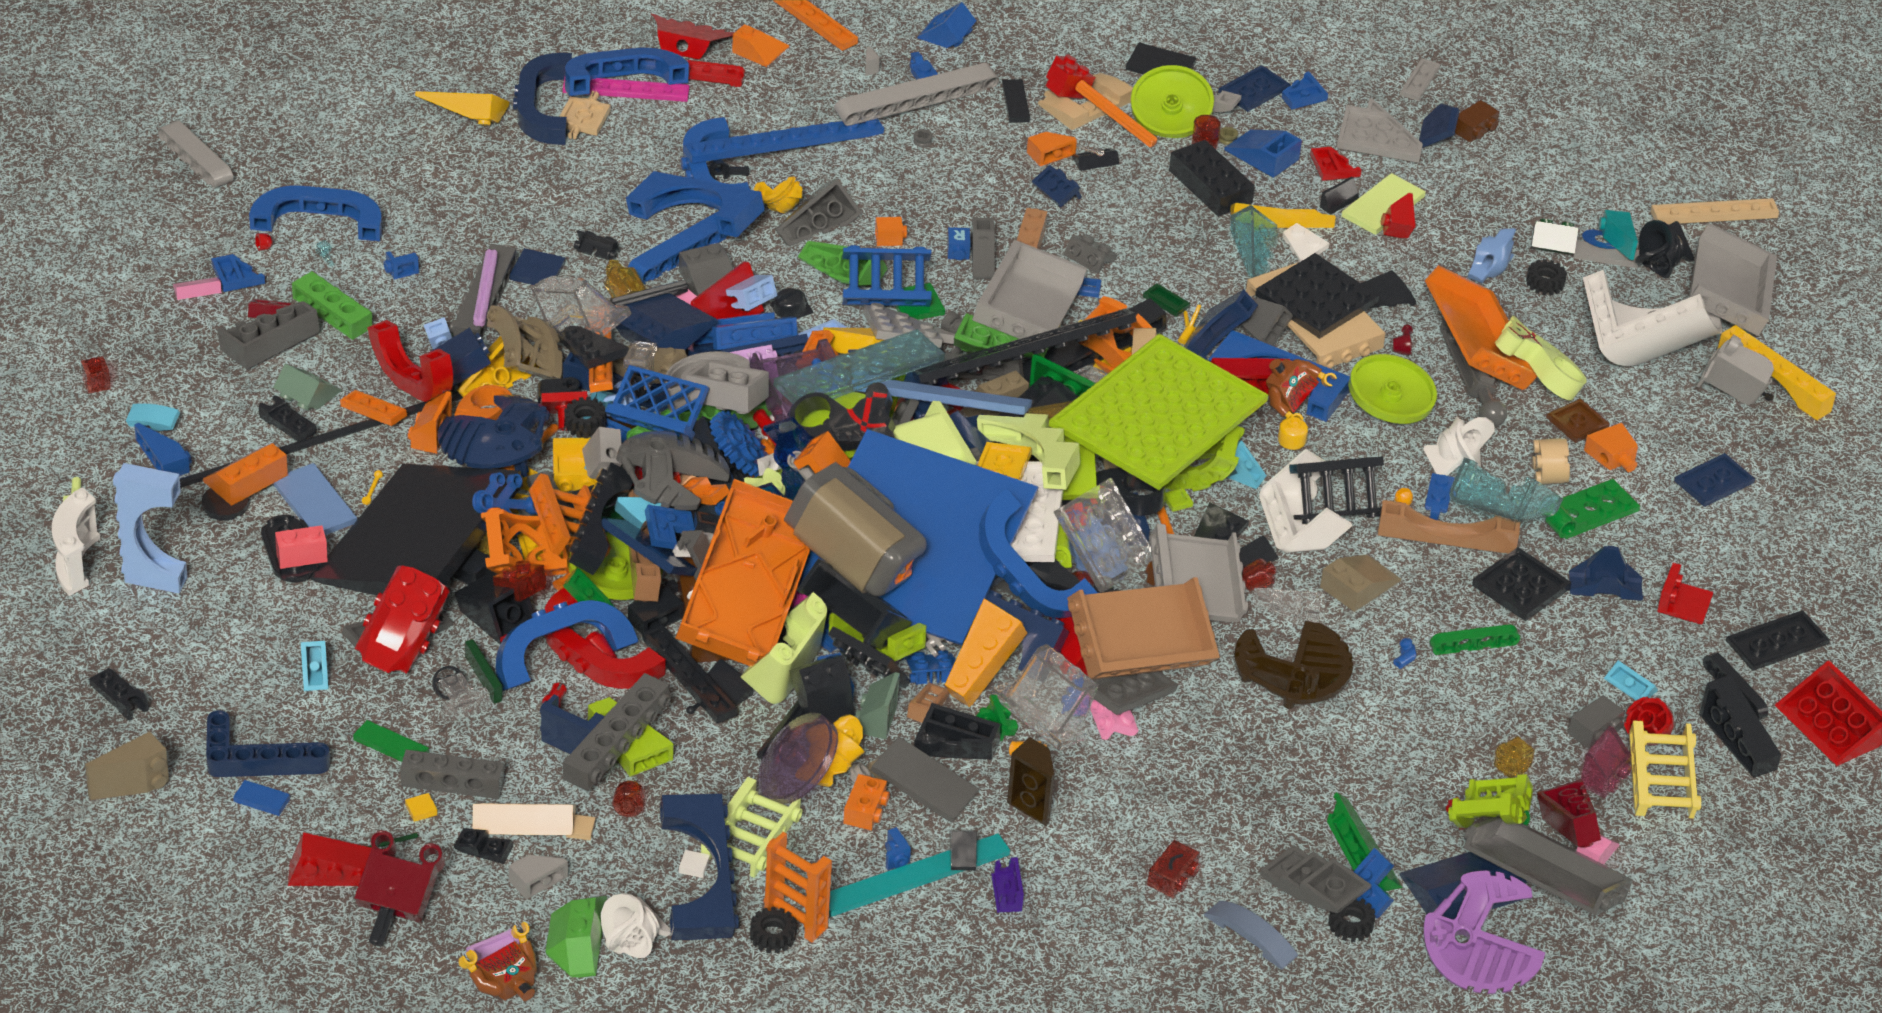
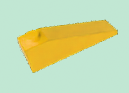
[415,91,509,126]

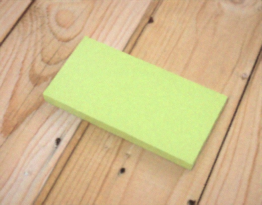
[1341,173,1426,235]

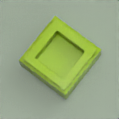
[1165,488,1194,512]

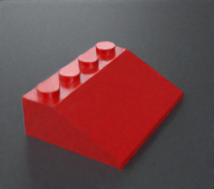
[1774,660,1882,766]

